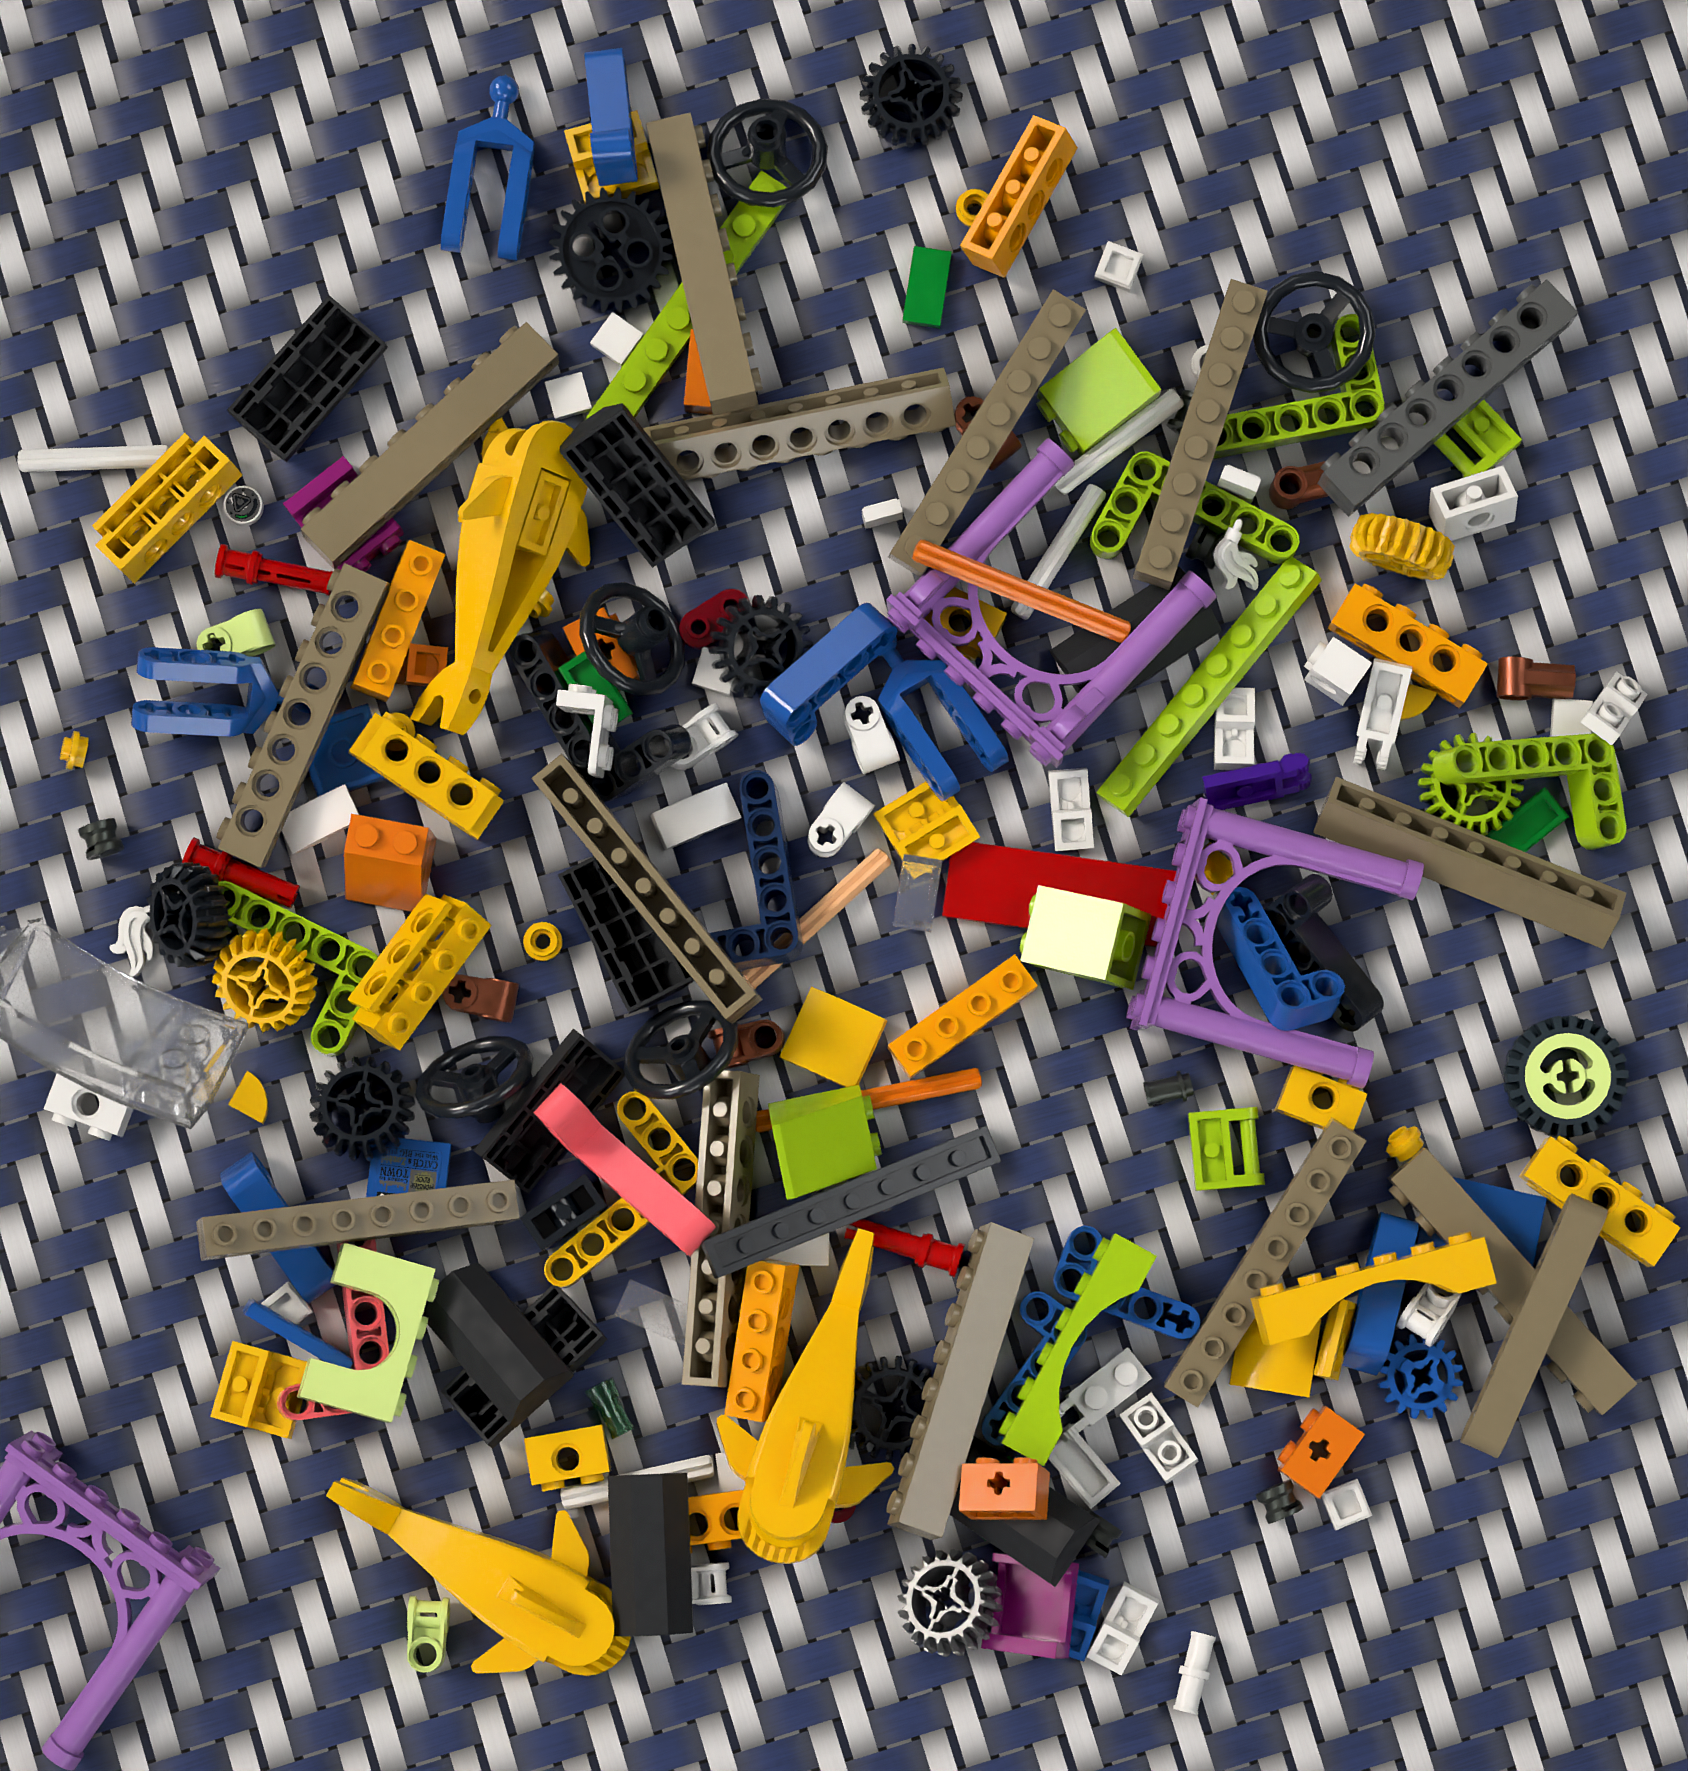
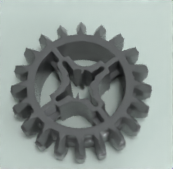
[897,1549,1003,1657]

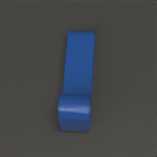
[584,47,638,186]
[760,603,897,746]
[1216,887,1345,1031]
[220,1151,336,1304]
[1342,1212,1419,1376]
[1052,1225,1200,1340]
[981,1291,1087,1446]

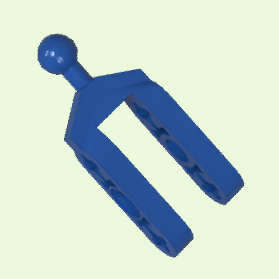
[441,75,535,261]
[877,637,1009,801]
[131,647,319,737]

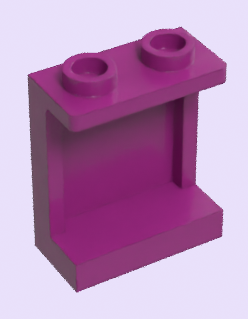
[283,456,405,572]
[981,1553,1079,1659]

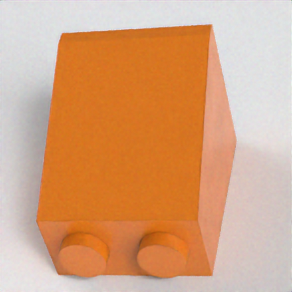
[344,814,437,912]

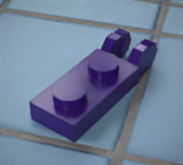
[1202,752,1312,810]

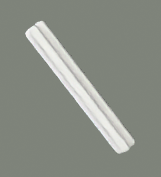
[1055,389,1184,495]
[18,445,169,472]
[1011,484,1106,620]
[560,1455,715,1510]

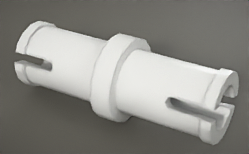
[1173,1631,1216,1715]

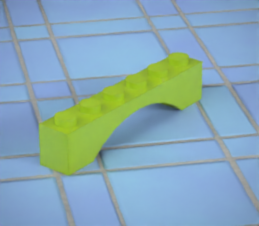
[998,1233,1157,1466]

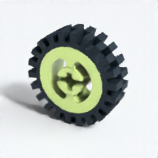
[1503,1015,1629,1138]

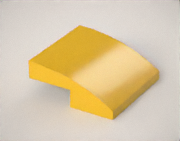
[564,110,660,204]
[873,781,980,878]
[780,986,887,1087]
[1313,1299,1357,1381]
[1229,1318,1321,1397]
[210,1341,307,1439]

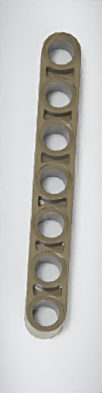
[1460,1193,1608,1458]

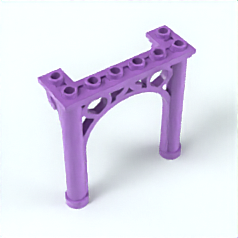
[886,438,1217,768]
[1126,797,1424,1089]
[0,1430,221,1770]

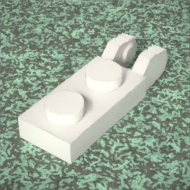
[1353,658,1412,770]
[1059,1347,1152,1443]

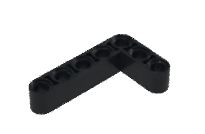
[509,630,691,802]

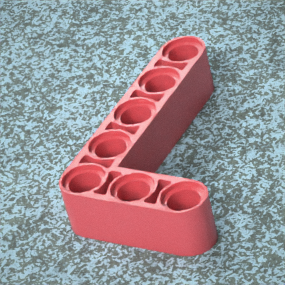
[533,1083,717,1256]
[277,1239,389,1421]

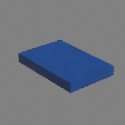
[1416,1177,1547,1267]

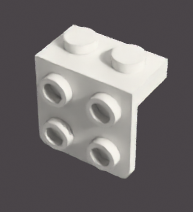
[556,684,618,778]

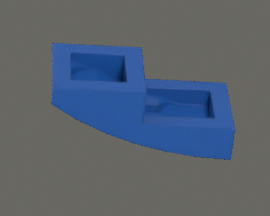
[1069,1570,1110,1662]

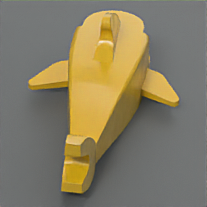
[410,420,591,736]
[716,1228,894,1564]
[326,1477,631,1676]

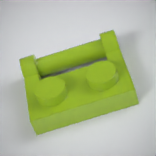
[1423,399,1522,478]
[1188,1107,1265,1191]

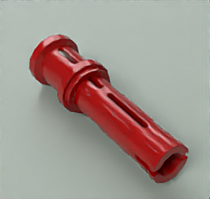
[214,544,333,596]
[182,837,300,909]
[844,1219,965,1278]

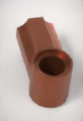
[1269,461,1329,509]
[1497,657,1576,701]

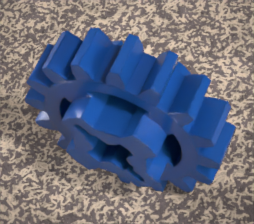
[1377,1334,1463,1419]

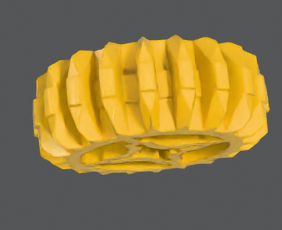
[1349,513,1455,580]
[212,928,318,1033]

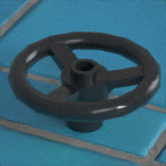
[706,98,828,208]
[1253,271,1376,393]
[579,582,685,696]
[624,1000,738,1100]
[415,1036,534,1123]

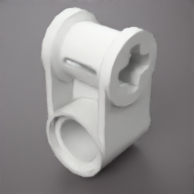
[843,696,900,774]
[664,703,739,770]
[808,782,875,858]
[1396,1283,1462,1347]
[691,1562,732,1605]

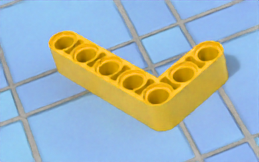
[544,1091,698,1288]

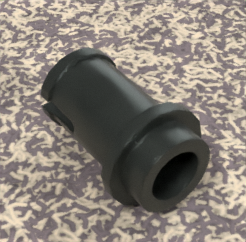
[1143,1071,1194,1107]

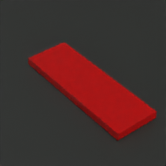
[942,842,1176,947]

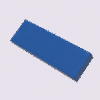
[242,1298,353,1369]

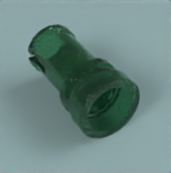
[585,1377,634,1439]

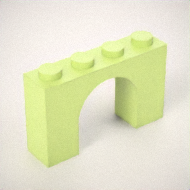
[297,1243,439,1423]

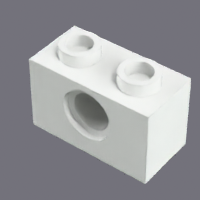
[1429,466,1518,541]
[1304,637,1372,706]
[44,1065,139,1141]

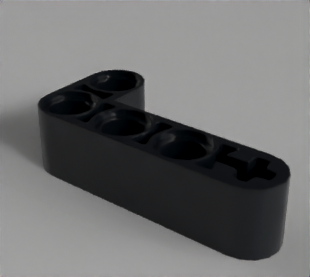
[1264,874,1384,1032]

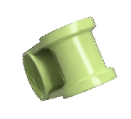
[196,609,276,657]
[407,1596,450,1673]

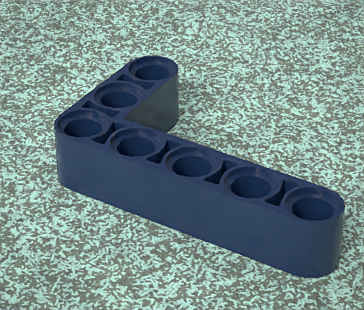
[710,770,803,971]

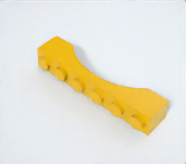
[1250,1231,1497,1345]

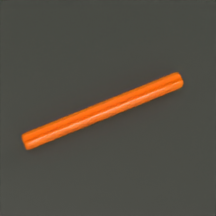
[912,540,1131,643]
[756,1068,982,1133]

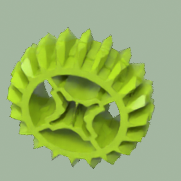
[1418,733,1524,836]

